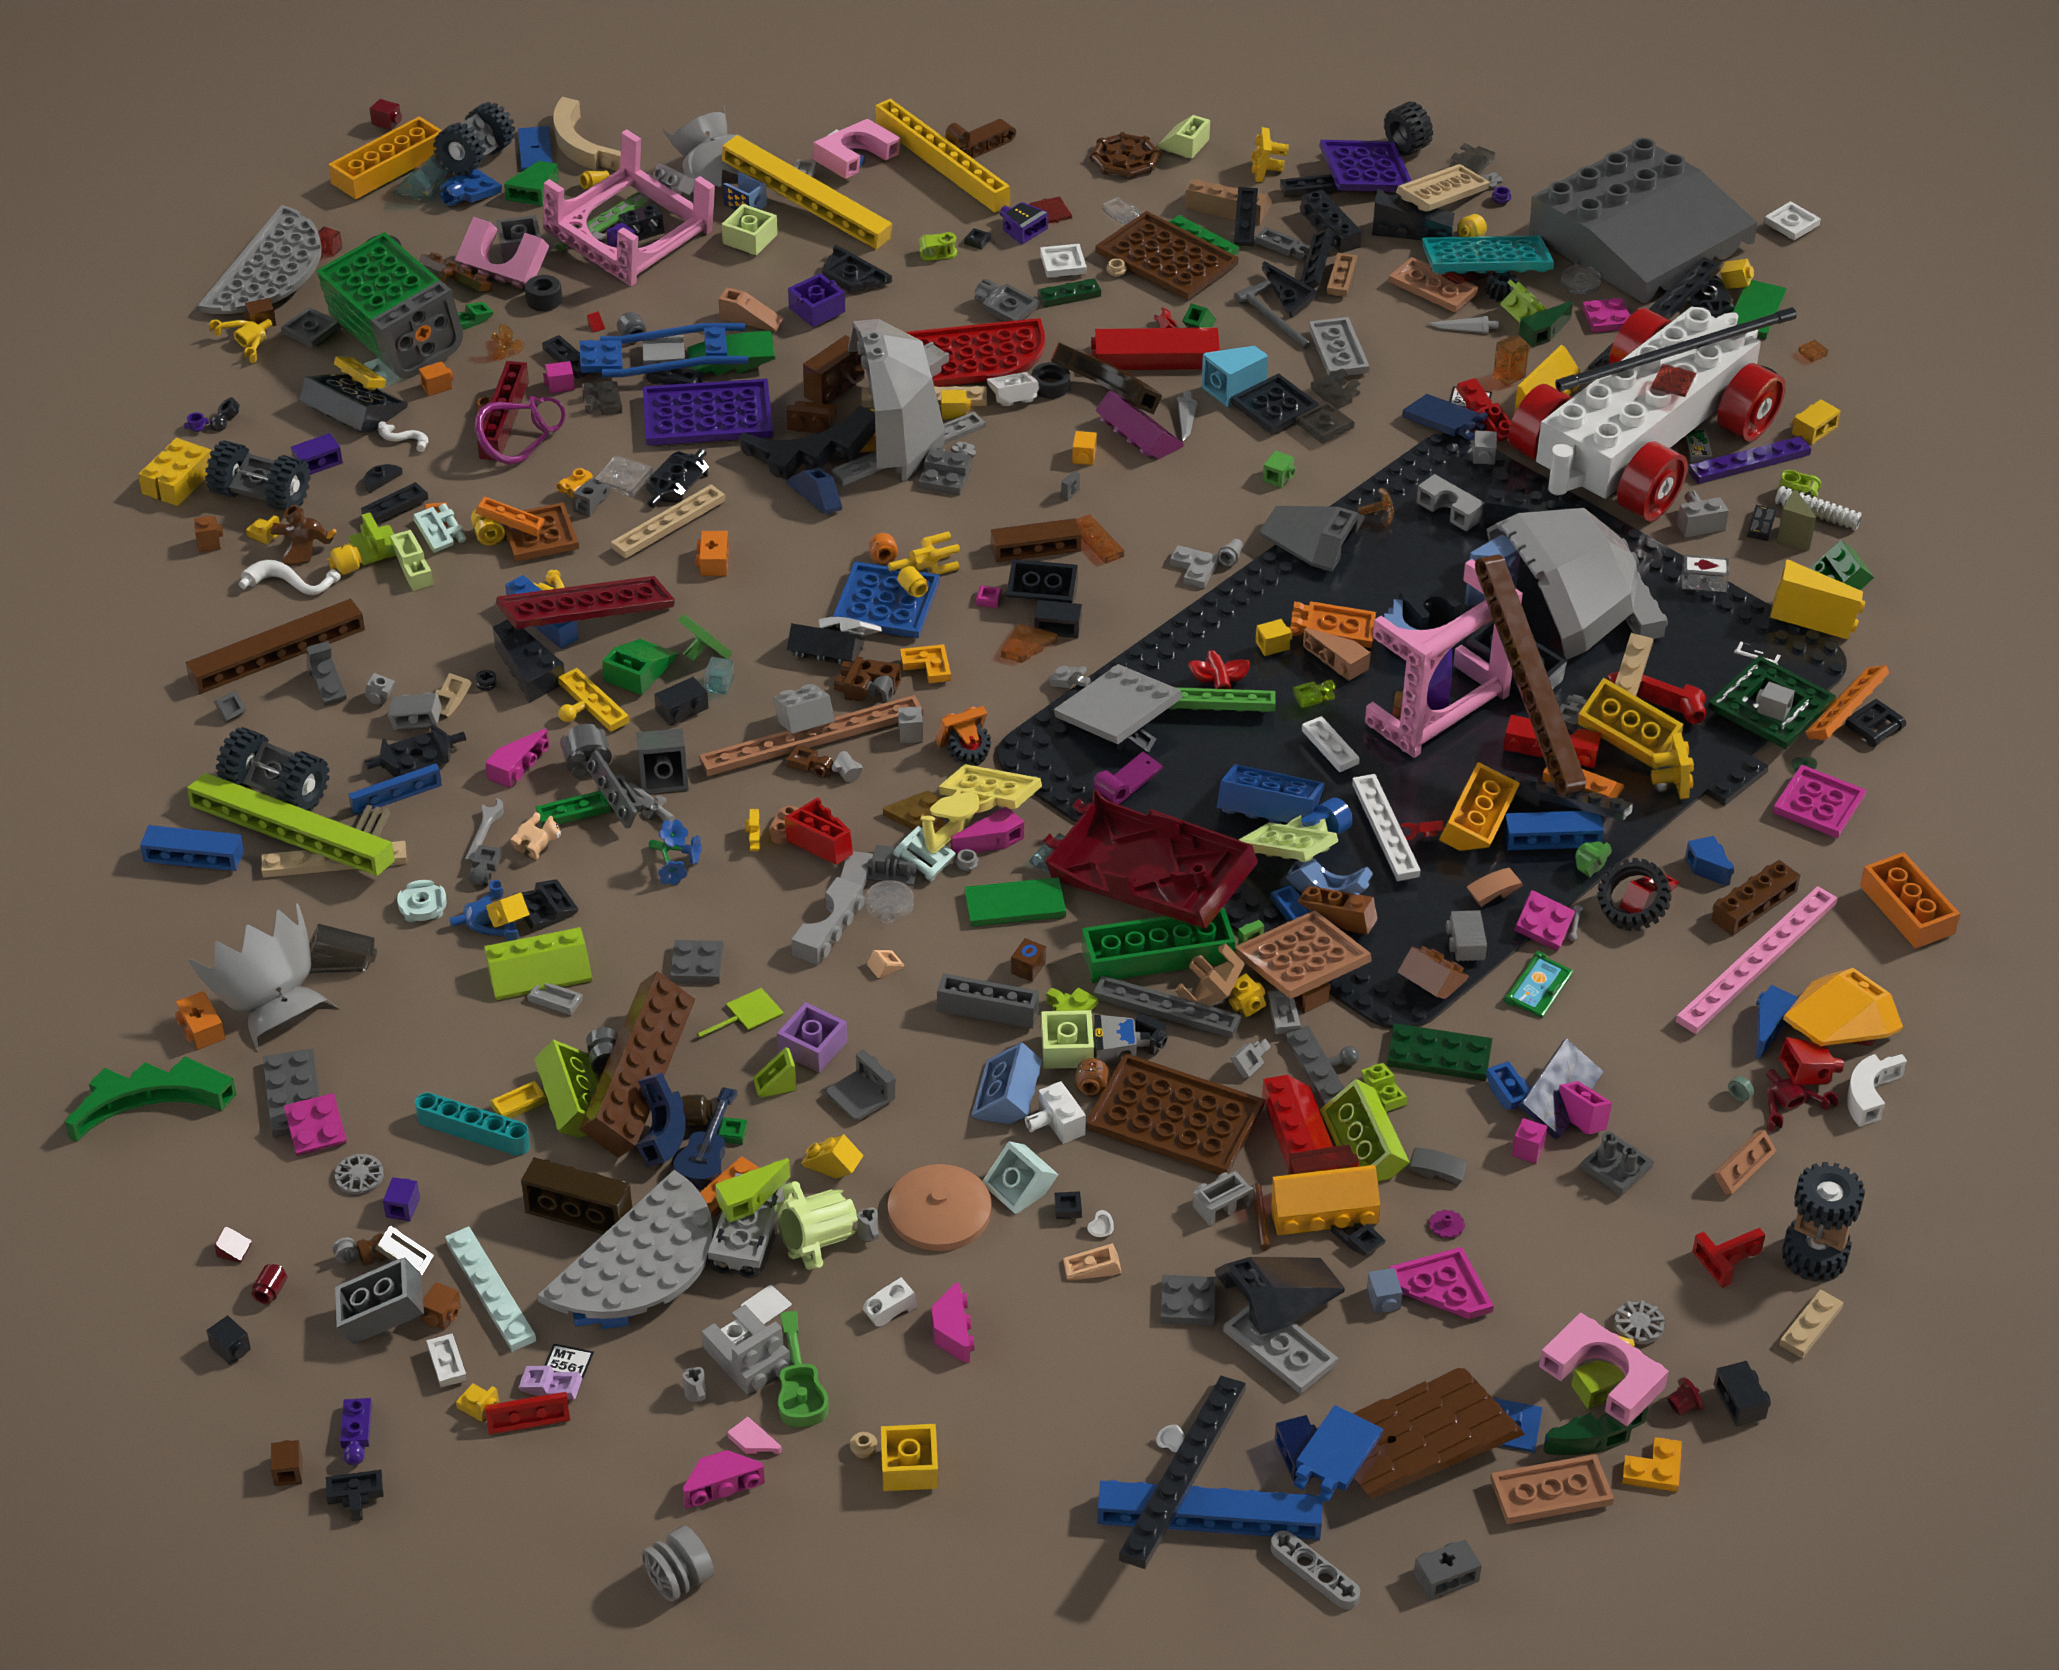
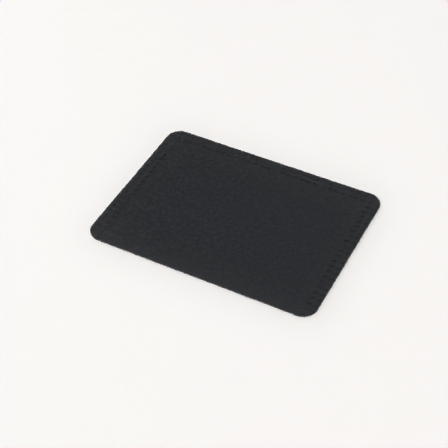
[998,434,1847,1029]

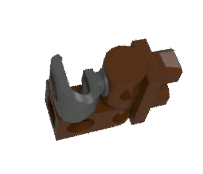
[833,656,901,704]

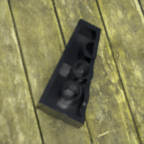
[1372,189,1455,240]
[493,619,565,703]

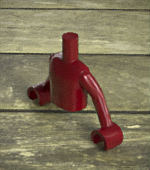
[1766,1069,1838,1132]

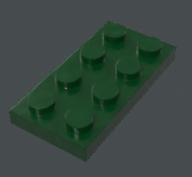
[1387,1023,1493,1081]

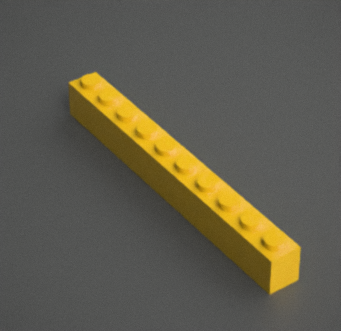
[875,98,1010,213]
[722,135,892,250]

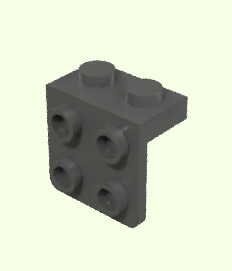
[826,1049,896,1121]

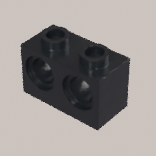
[618,204,664,241]

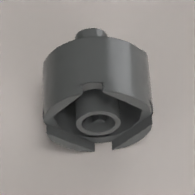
[560,724,612,778]

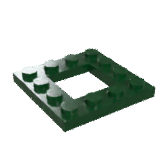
[1708,655,1836,750]

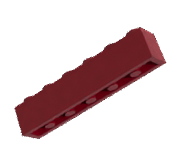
[477,361,529,460]

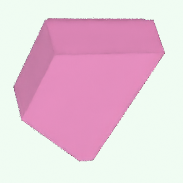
[727,1417,782,1454]

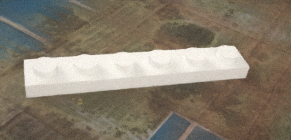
[1352,774,1421,881]

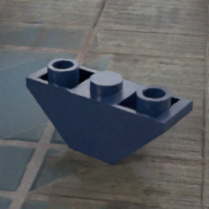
[787,468,842,514]

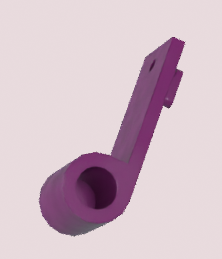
[1093,752,1163,804]

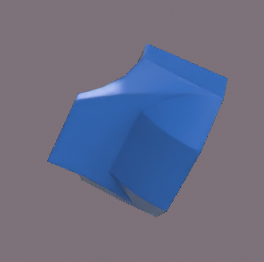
[1486,1061,1531,1110]

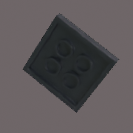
[1231,373,1320,435]

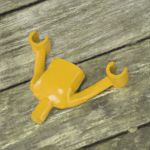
[209,319,272,364]

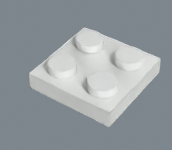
[1764,201,1821,240]
[1040,244,1087,278]

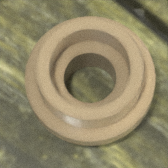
[1106,259,1127,277]
[850,1432,877,1459]

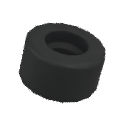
[525,275,562,311]

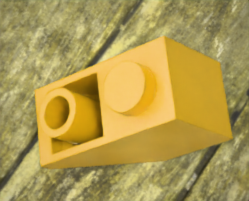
[801,1134,864,1179]

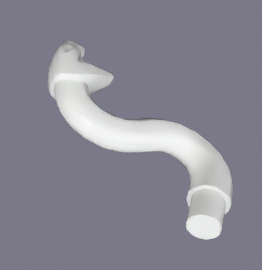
[378,421,429,452]

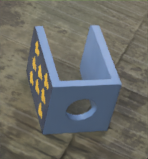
[723,172,767,210]

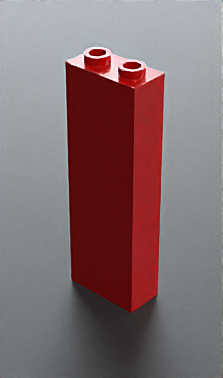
[1091,327,1220,370]

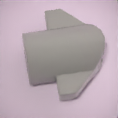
[832,751,863,783]
[856,1207,879,1241]
[683,1367,706,1402]

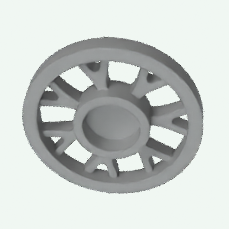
[335,1154,384,1195]

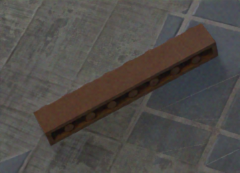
[185,599,365,694]

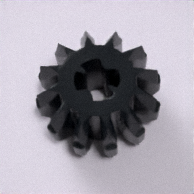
[1485,272,1519,302]

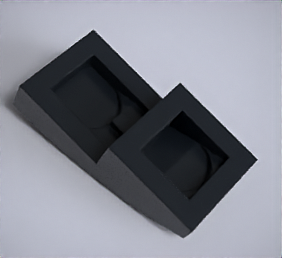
[1329,1223,1386,1256]

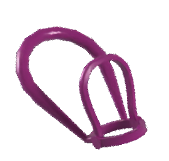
[475,396,566,465]

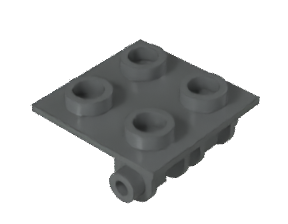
[867,845,921,886]

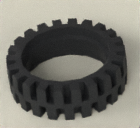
[1597,858,1672,931]

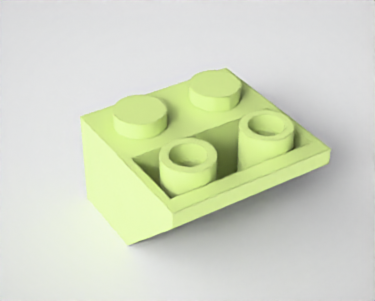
[1158,115,1210,159]

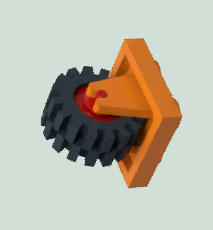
[936,706,991,766]

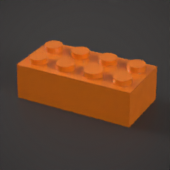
[1860,852,1960,949]

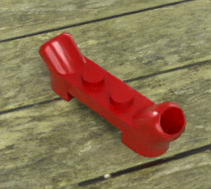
[1606,671,1706,724]

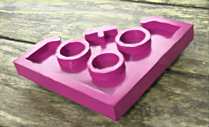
[1389,1247,1494,1319]

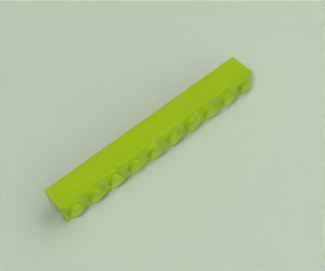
[187,773,395,876]

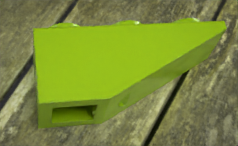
[715,1158,790,1223]

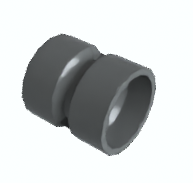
[586,1027,618,1075]

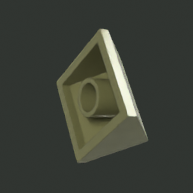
[1777,490,1816,551]

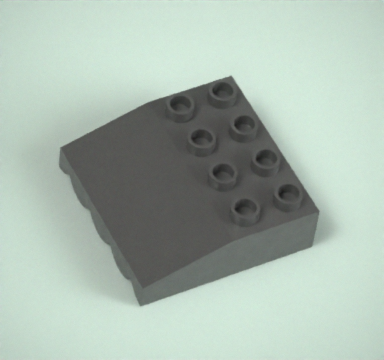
[1529,137,1757,304]

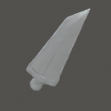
[1428,316,1499,334]
[1177,391,1197,441]

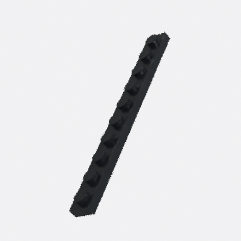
[1588,257,1721,371]
[1119,1375,1246,1569]

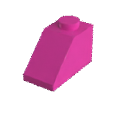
[1559,1081,1612,1134]

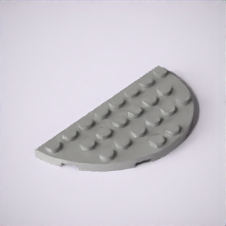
[198,205,322,314]
[538,1170,713,1319]

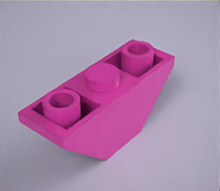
[931,1283,975,1363]
[683,1450,765,1509]

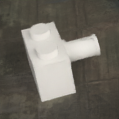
[1025,1081,1086,1144]

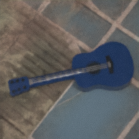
[674,1087,737,1189]

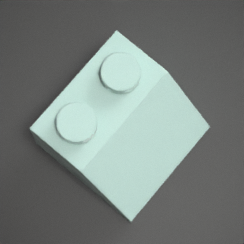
[982,1141,1059,1214]

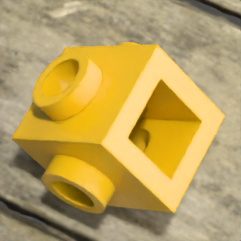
[1229,974,1267,1018]

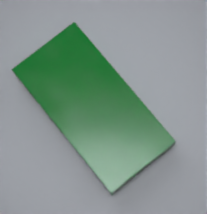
[1733,280,1787,339]
[964,877,1066,927]

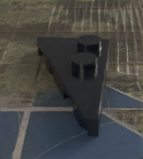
[1262,261,1318,318]

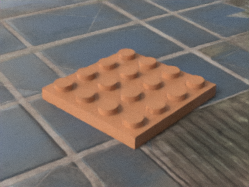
[1235,910,1371,999]

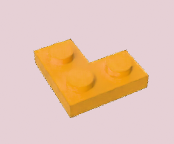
[900,644,951,683]
[1622,1437,1682,1492]

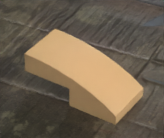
[435,673,472,717]

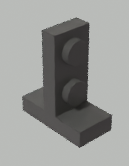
[306,641,347,706]

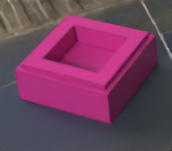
[976,585,1002,608]

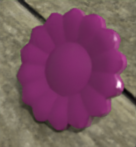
[1429,1209,1465,1239]

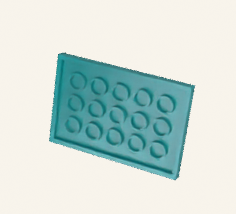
[1422,235,1554,274]

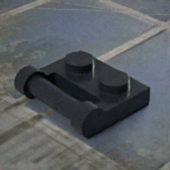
[1845,699,1906,747]

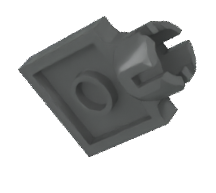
[974,279,1039,322]

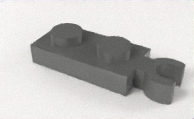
[1255,227,1310,260]

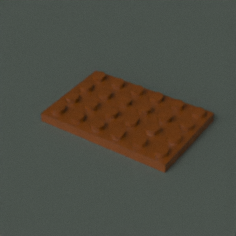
[1095,211,1239,300]
[1085,1053,1265,1175]

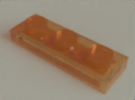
[1076,514,1124,564]

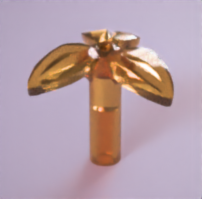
[492,324,524,359]
[1358,488,1394,525]

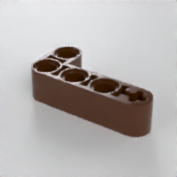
[945,119,1016,159]

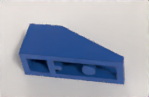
[1756,985,1798,1059]

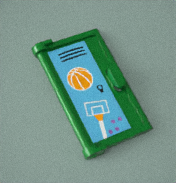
[1503,951,1574,1018]

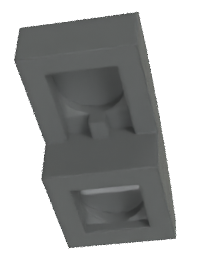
[1408,1147,1467,1186]

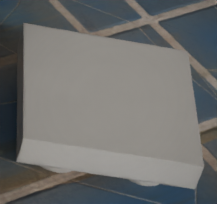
[643,335,685,366]

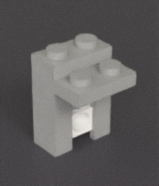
[701,1305,790,1395]

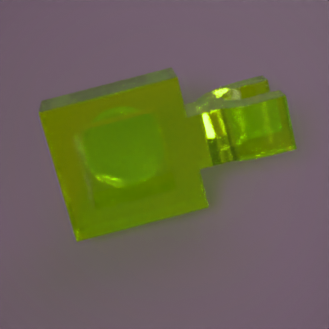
[1293,680,1335,708]

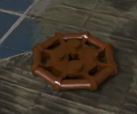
[1089,132,1162,179]

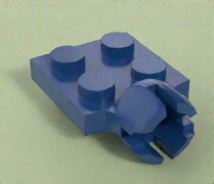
[440,169,502,206]

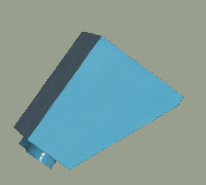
[1201,346,1268,408]

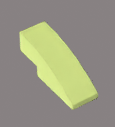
[390,530,434,591]

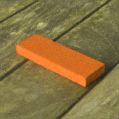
[475,497,545,536]

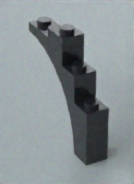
[738,406,875,480]

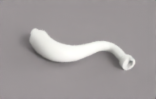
[238,560,341,595]

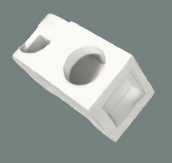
[863,1277,918,1327]

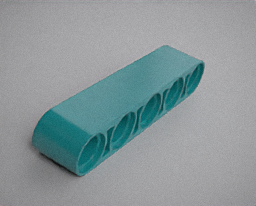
[415,1092,530,1156]

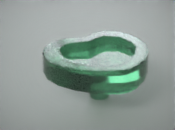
[1792,757,1817,772]

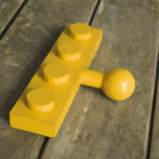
[558,668,630,732]

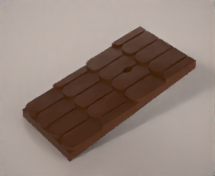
[1313,1368,1525,1499]

